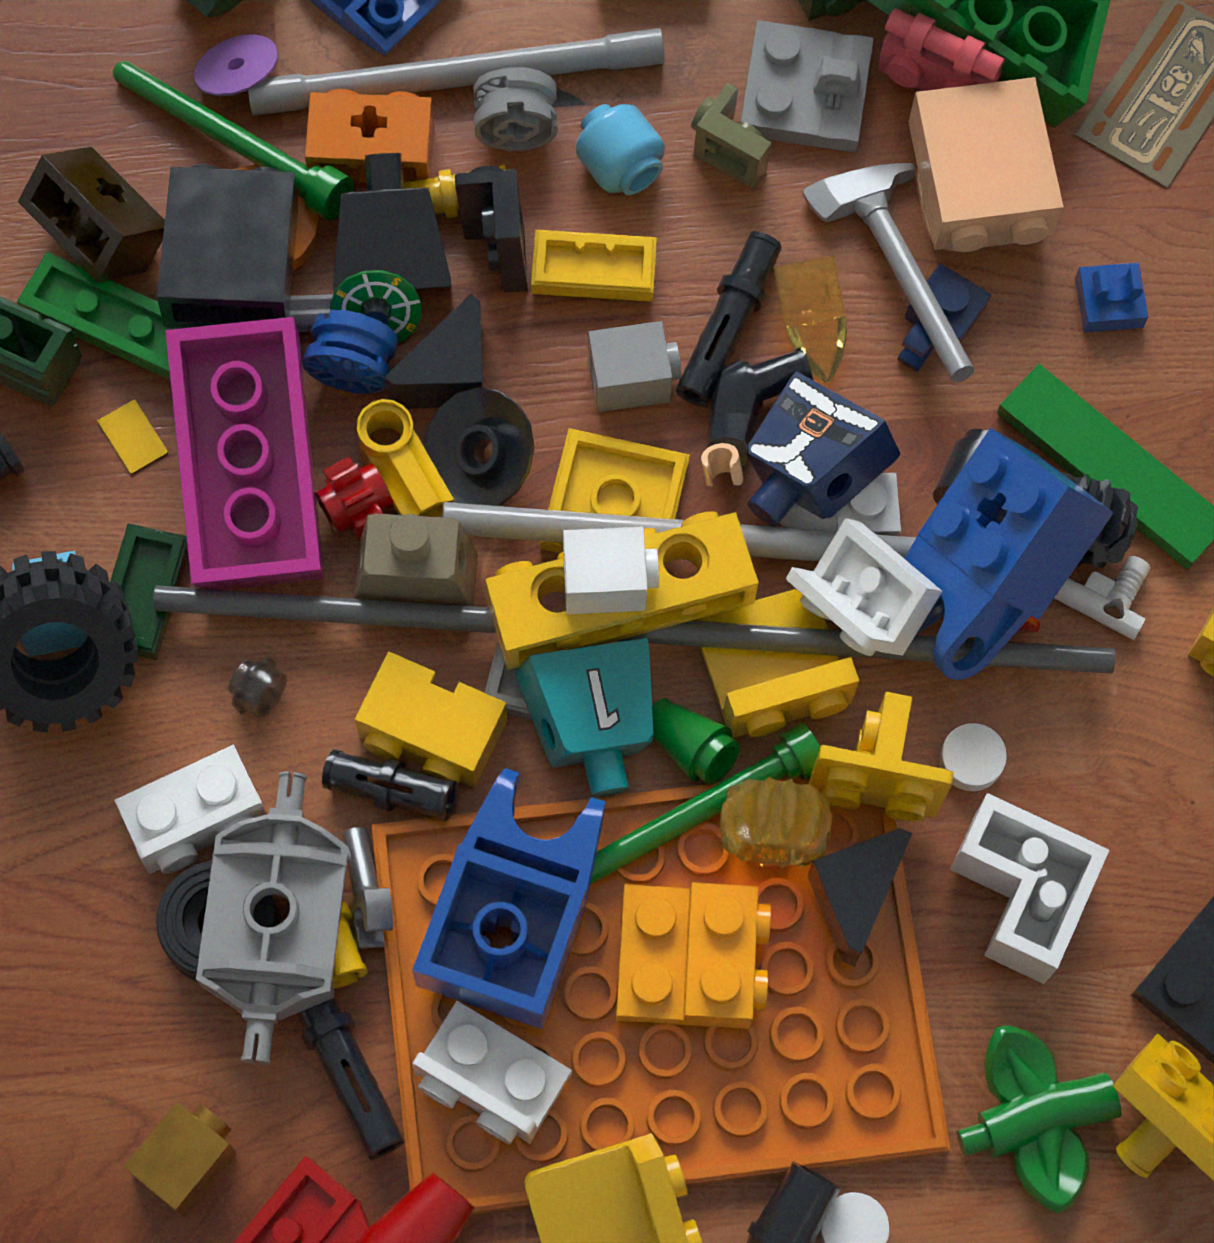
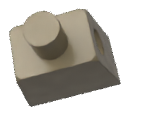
[354,514,478,606]

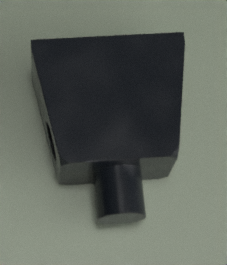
[333,153,452,292]

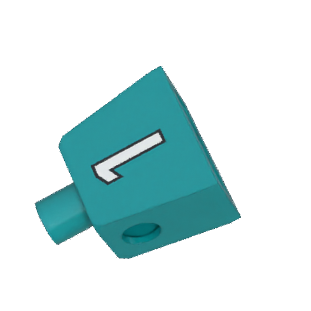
[515,638,653,797]

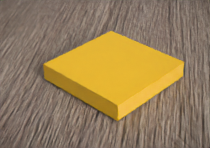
[540,428,690,553]

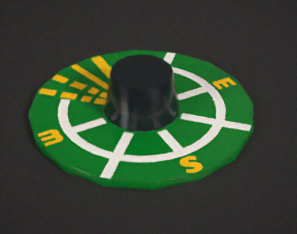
[330,270,422,343]

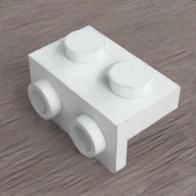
[786,518,942,656]

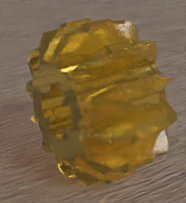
[720,777,833,868]

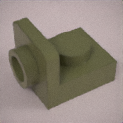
[691,83,772,190]

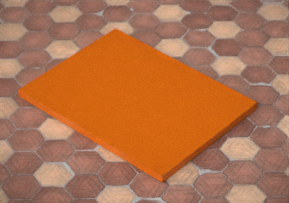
[372,776,951,1215]

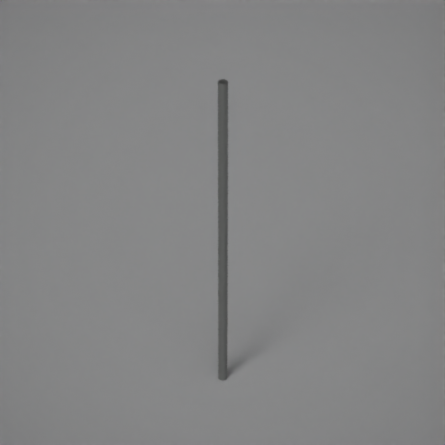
[153,586,1115,674]

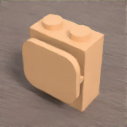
[908,77,1064,252]

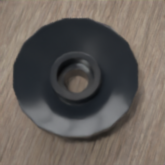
[423,387,535,506]

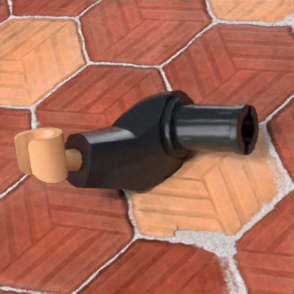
[701,347,813,486]

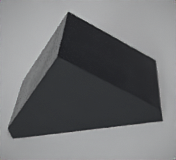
[385,294,483,409]
[807,828,912,967]

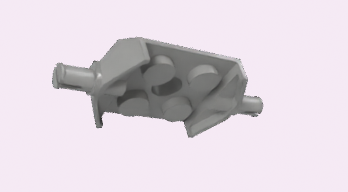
[196,771,351,1065]

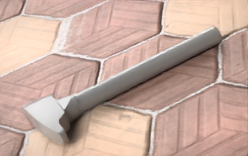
[803,163,974,382]

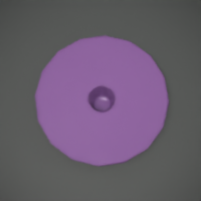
[194,34,279,96]

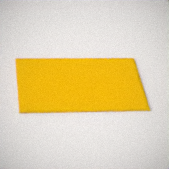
[97,399,169,474]

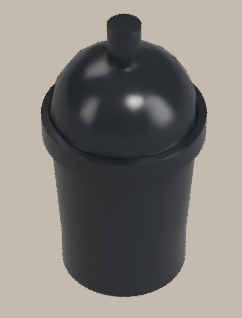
[747,1161,841,1243]

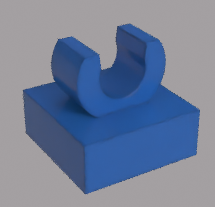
[1075,262,1149,333]

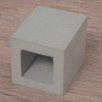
[588,321,681,413]

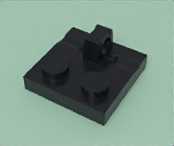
[1131,896,1214,1064]

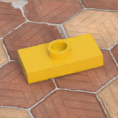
[531,229,657,302]

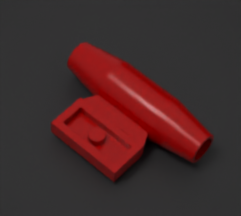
[233,1155,475,1243]

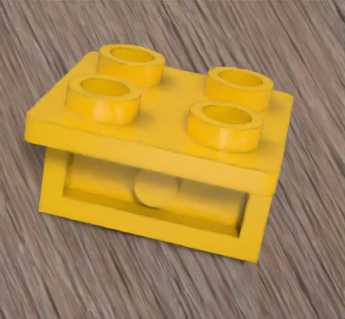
[808,692,954,822]

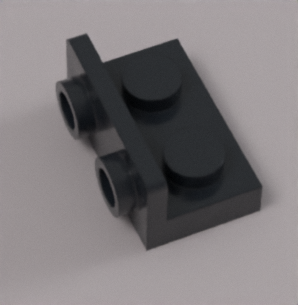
[455,166,528,293]

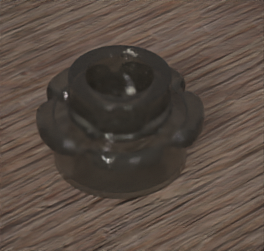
[228,657,287,718]

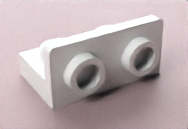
[114,744,267,874]
[412,1001,572,1144]

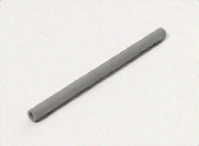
[442,502,916,562]

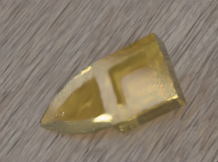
[773,255,847,383]

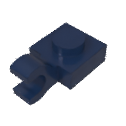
[897,263,991,372]

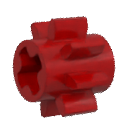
[315,457,393,540]

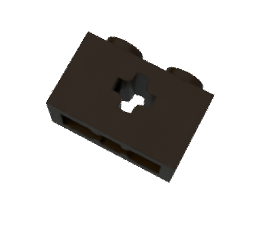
[18,146,165,283]

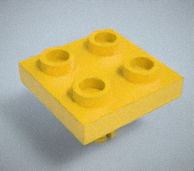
[1113,1033,1214,1181]

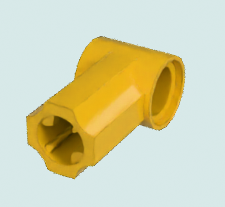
[357,399,454,517]

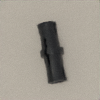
[322,749,458,821]

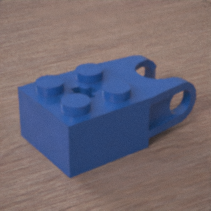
[905,428,1114,680]
[412,768,606,1030]

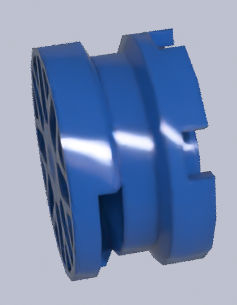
[302,310,398,394]

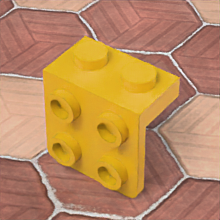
[697,589,860,738]
[524,1133,702,1243]

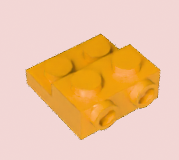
[616,882,771,1029]

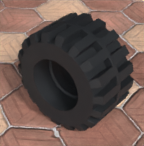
[0,551,138,733]

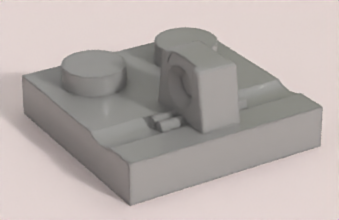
[740,20,874,153]

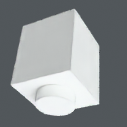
[563,527,659,614]

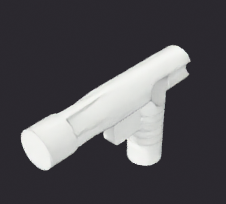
[1054,556,1150,641]

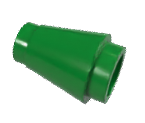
[652,698,740,785]

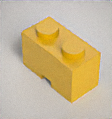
[355,651,507,788]

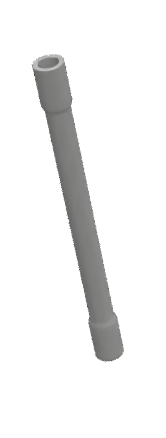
[248,28,665,116]

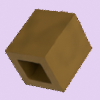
[123,1102,237,1218]

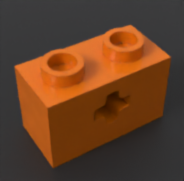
[305,89,434,188]

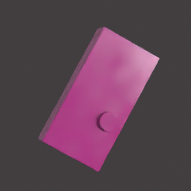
[165,317,325,590]

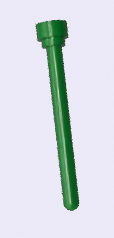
[113,61,354,221]
[590,722,820,885]

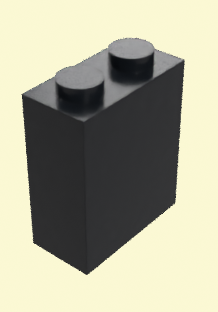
[157,164,298,328]

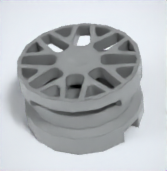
[474,67,558,151]

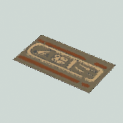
[1075,0,1214,188]

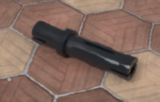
[676,231,782,407]
[297,998,405,1160]

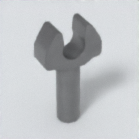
[342,827,393,949]

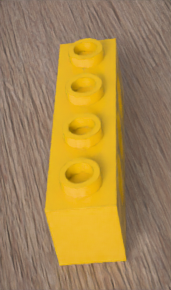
[485,511,759,670]

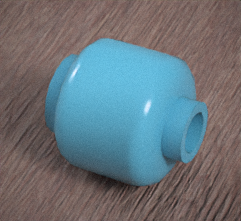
[576,104,665,195]

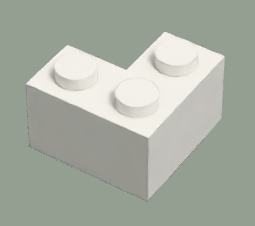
[950,793,1109,984]

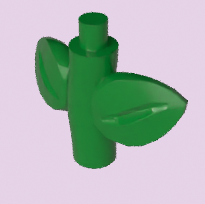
[956,1026,1122,1214]

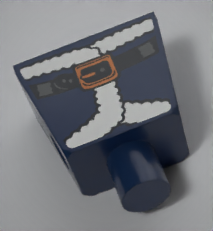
[747,371,901,527]

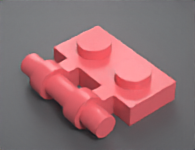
[877,8,1005,91]

